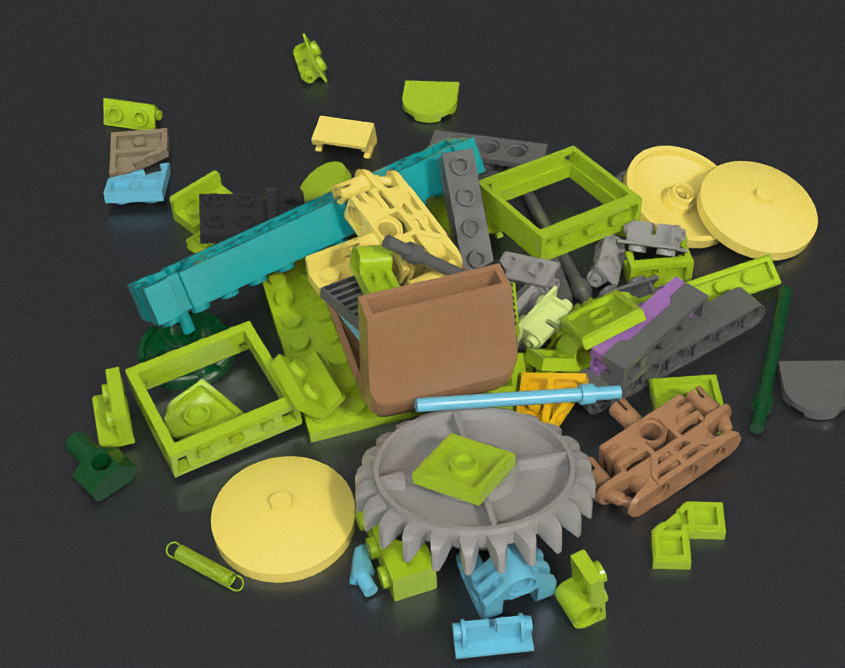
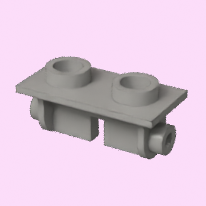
[617,220,688,257]
[587,234,627,287]
[499,251,561,293]

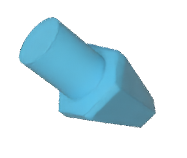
[349,544,378,597]

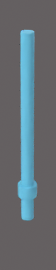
[415,383,622,412]

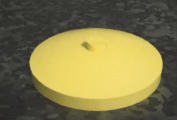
[623,146,720,248]
[697,161,818,261]
[211,456,356,583]

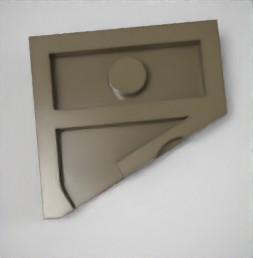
[109,128,169,178]

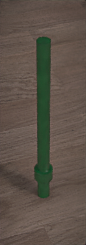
[750,285,792,434]

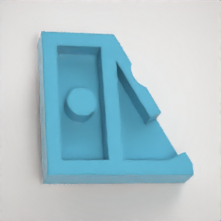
[103,163,171,205]

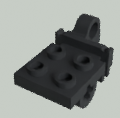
[199,186,305,244]

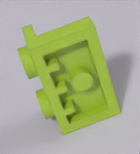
[170,170,233,234]
[270,351,346,421]
[92,367,135,447]

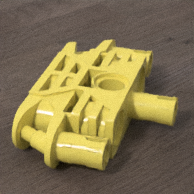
[332,169,462,286]

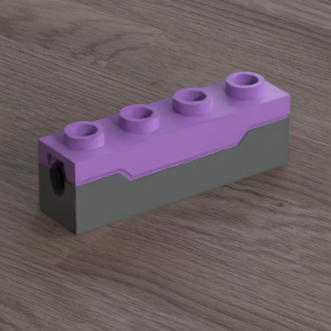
[590,276,708,392]

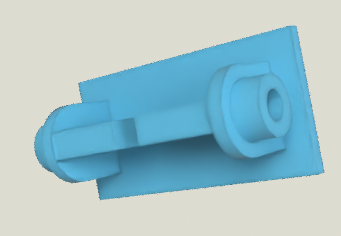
[452,613,534,659]

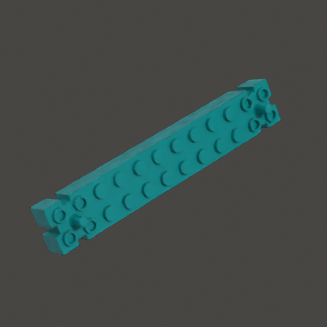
[127,137,486,334]

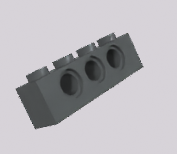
[429,130,548,189]
[437,148,494,271]

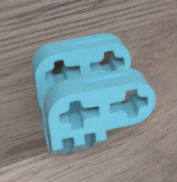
[456,543,557,619]

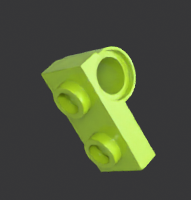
[349,244,400,295]
[524,333,591,373]
[554,549,608,629]

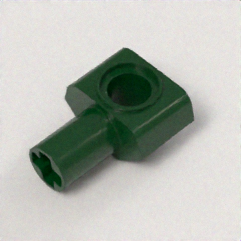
[65,431,136,501]

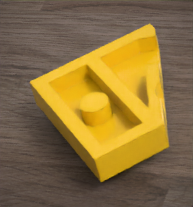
[516,372,589,427]

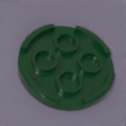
[137,312,236,391]

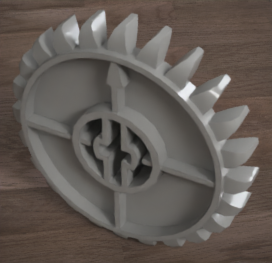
[355,407,596,575]

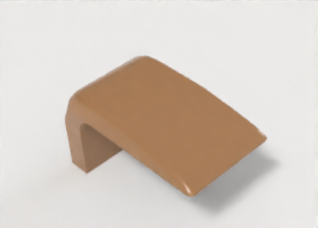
[326,228,518,417]

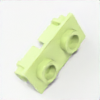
[516,286,573,349]

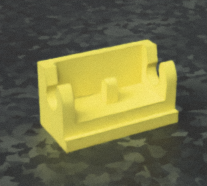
[311,116,377,159]

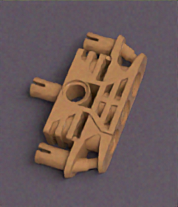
[588,386,741,517]

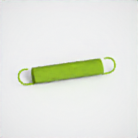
[166,541,244,592]

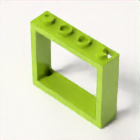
[479,146,642,260]
[125,321,302,478]

